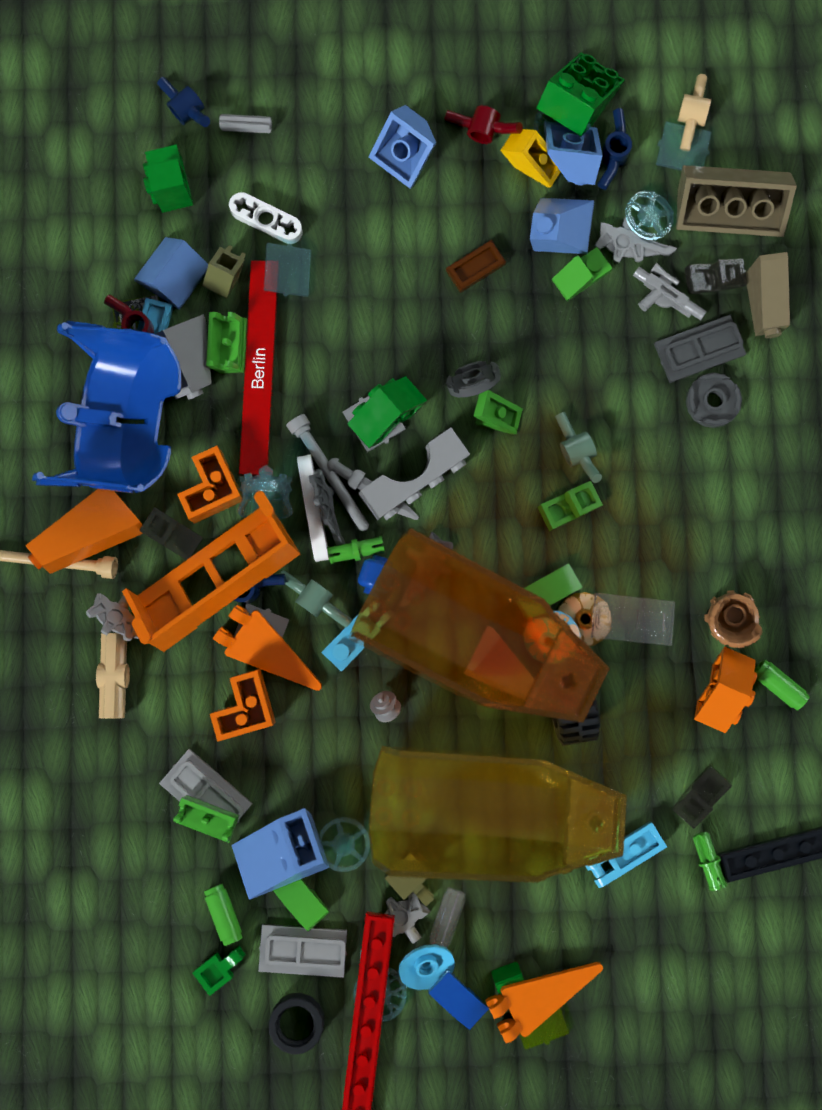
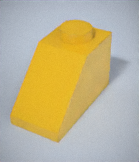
[500,129,561,188]

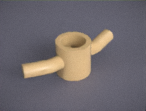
[678,74,711,151]

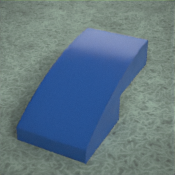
[428,970,489,1030]

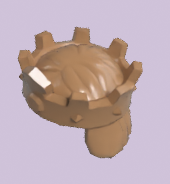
[704,590,762,648]

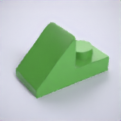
[552,247,613,301]
[474,390,523,435]

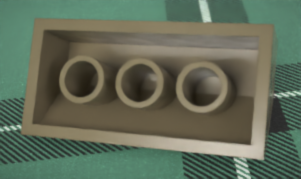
[676,165,797,237]

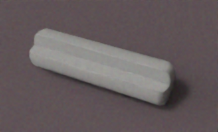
[219,114,272,133]

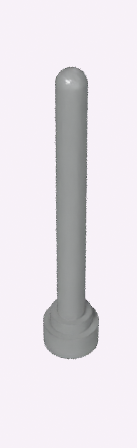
[286,414,369,531]

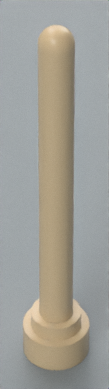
[0,550,118,579]

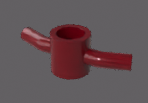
[444,105,523,144]
[104,294,154,334]

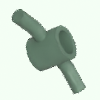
[555,412,602,483]
[279,570,352,627]

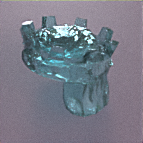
[238,465,293,519]

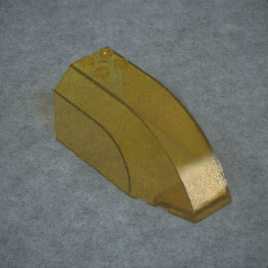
[369,745,627,882]

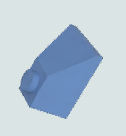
[369,105,436,189]
[544,121,603,185]
[530,198,594,254]

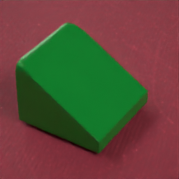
[491,962,524,995]

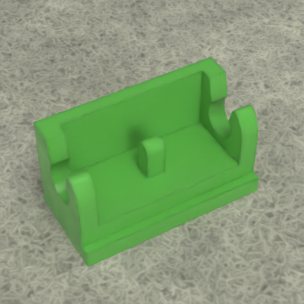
[206,312,248,374]
[173,795,240,843]

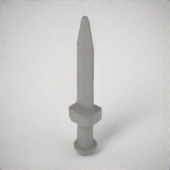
[327,458,419,520]

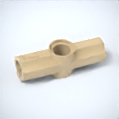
[96,633,130,719]

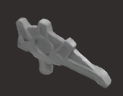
[595,216,676,263]
[86,593,139,641]
[360,892,431,957]

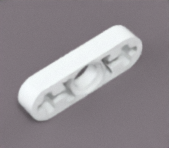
[229,192,303,244]

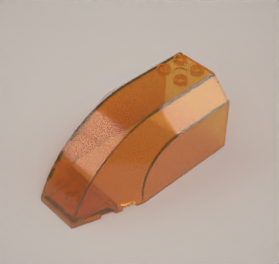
[348,528,610,722]

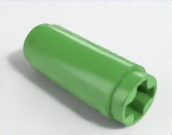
[754,659,810,710]
[204,883,243,946]

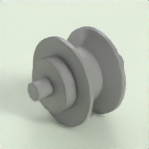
[370,691,401,722]

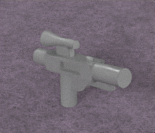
[633,263,707,321]

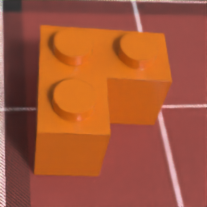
[177,446,245,524]
[694,646,757,733]
[210,668,276,742]

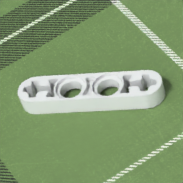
[297,454,329,562]

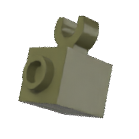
[202,246,245,298]
[384,851,435,906]

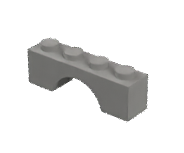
[358,427,470,521]

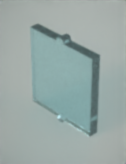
[656,122,711,171]
[264,243,311,297]

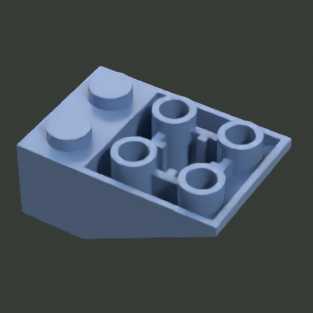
[232,808,330,900]

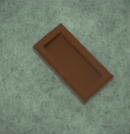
[446,240,506,293]

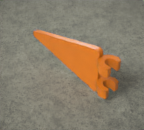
[212,604,322,691]
[485,962,603,1043]

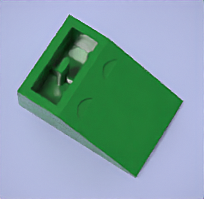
[536,52,625,137]

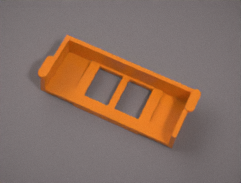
[122,491,300,652]

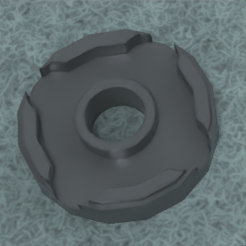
[446,361,501,398]
[686,373,742,428]

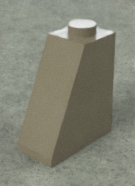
[745,252,790,338]

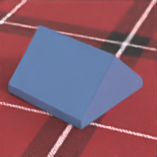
[134,237,208,310]

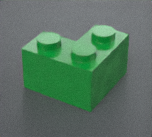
[143,144,193,213]
[347,376,427,448]

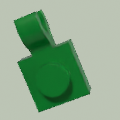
[192,946,246,996]

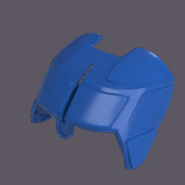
[32,321,181,493]

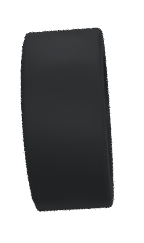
[269,993,325,1054]

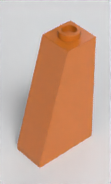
[25,489,147,574]

